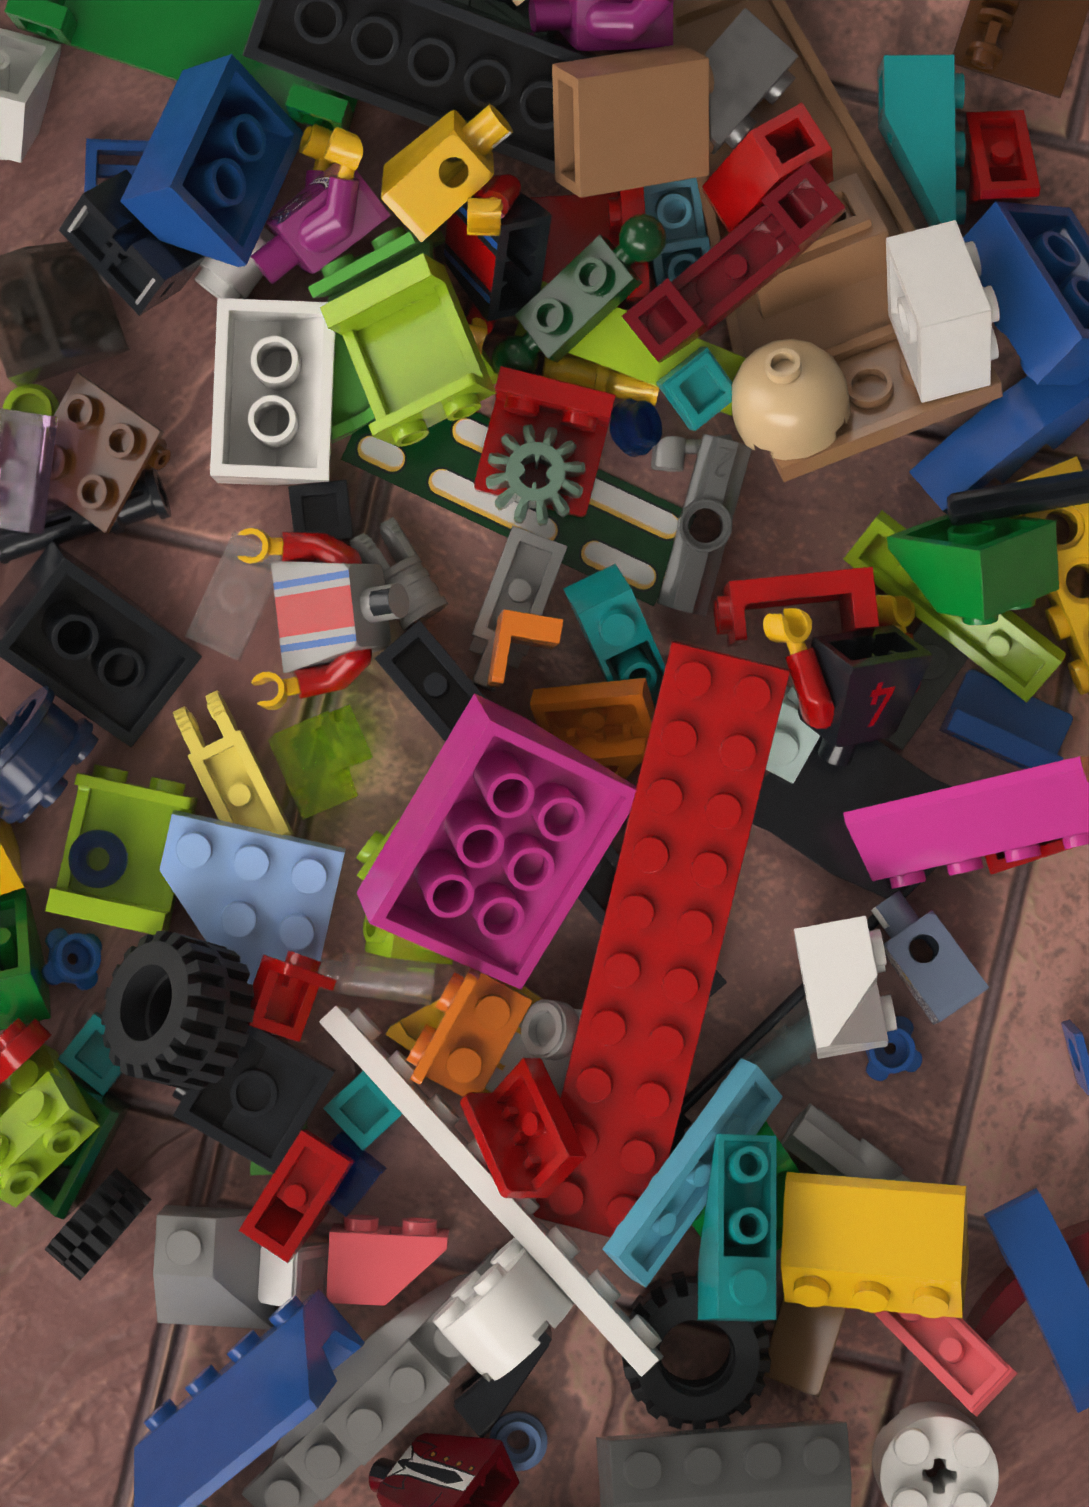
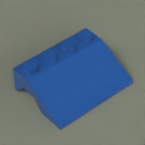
[134,1289,365,1507]

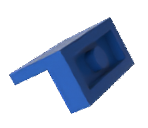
[939,669,1073,770]

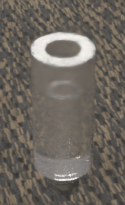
[319,952,437,1005]

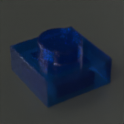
[329,1131,387,1217]

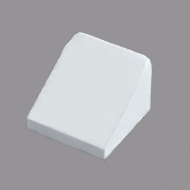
[258,1242,329,1306]

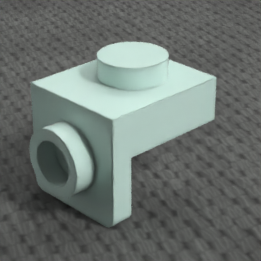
[766,684,820,783]

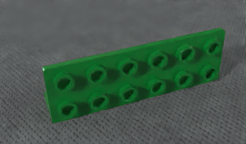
[4,0,359,131]

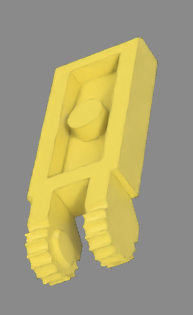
[173,690,294,836]

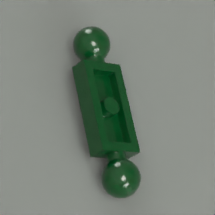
[492,214,667,375]

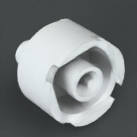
[432,1238,574,1382]
[872,1402,999,1507]

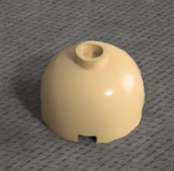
[732,339,850,460]

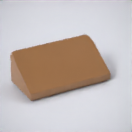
[764,1295,847,1397]

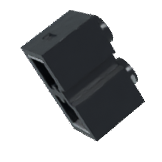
[59,169,206,316]

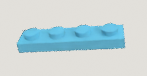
[602,1058,783,1287]

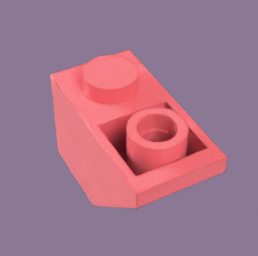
[326,1215,449,1306]

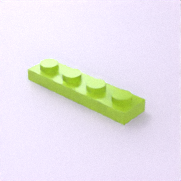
[843,510,1066,703]

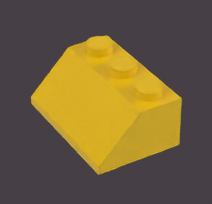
[781,1172,969,1318]

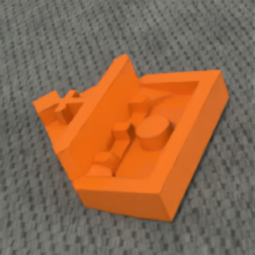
[530,678,655,779]

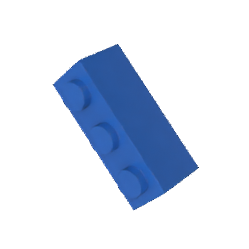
[120,54,304,267]
[963,201,1089,386]

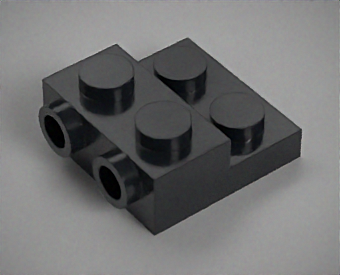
[172,1025,336,1174]

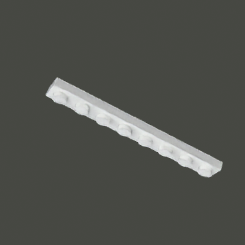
[319,1005,664,1377]

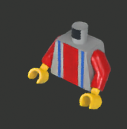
[237,528,409,710]

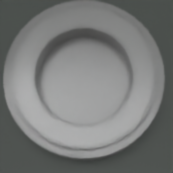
[521,999,579,1060]

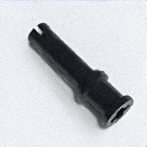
[0,468,171,564]

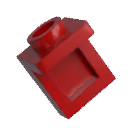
[248,950,337,1042]

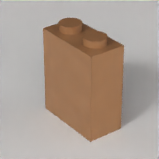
[552,44,714,198]

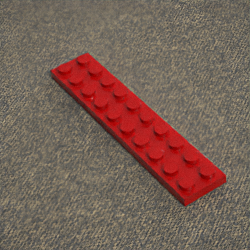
[533,641,791,1238]

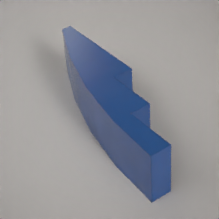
[909,376,1089,515]

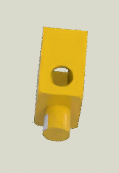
[381,104,513,243]

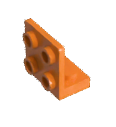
[406,968,533,1097]

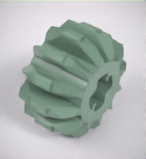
[486,425,585,526]

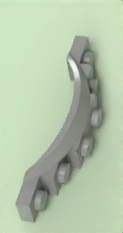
[242,1247,499,1507]

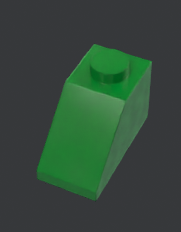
[0,888,51,1031]

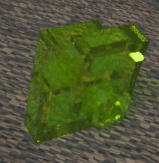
[268,704,373,820]

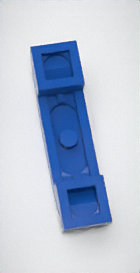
[984,1188,1089,1413]

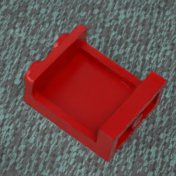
[713,566,879,647]

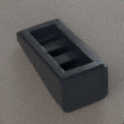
[454,1326,552,1438]

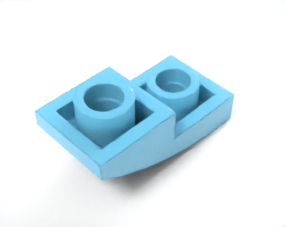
[644,178,710,287]

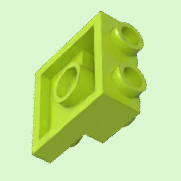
[0,1044,99,1208]

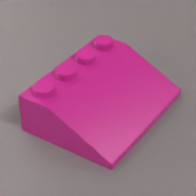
[356,693,637,989]

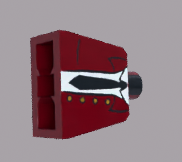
[369,1433,520,1507]

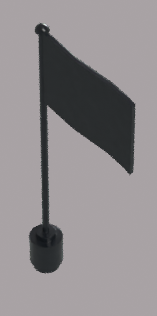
[670,736,952,1155]

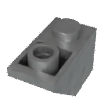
[704,8,799,155]

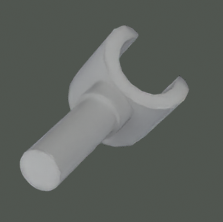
[651,434,733,472]

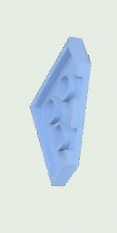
[160,810,346,985]

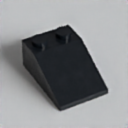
[0,541,202,748]

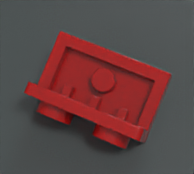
[460,1058,587,1198]

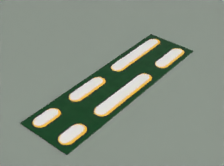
[341,412,697,606]

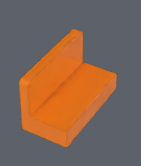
[487,609,564,688]

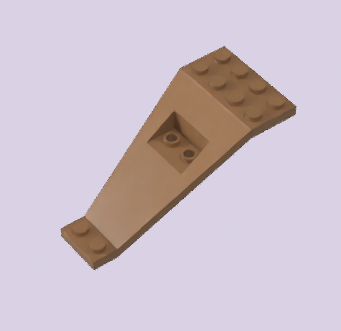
[673,0,1003,483]

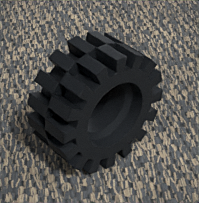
[45,1168,152,1281]

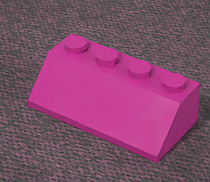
[843,756,1089,889]

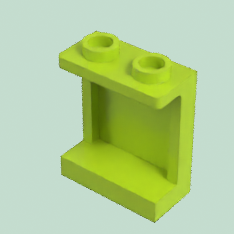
[320,253,496,447]
[45,764,198,935]

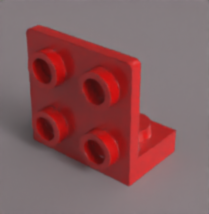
[530,187,650,310]
[474,366,616,517]

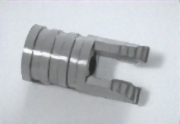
[350,517,448,631]

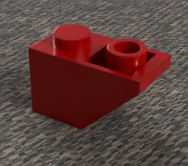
[702,103,834,233]

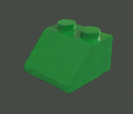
[887,514,1059,625]

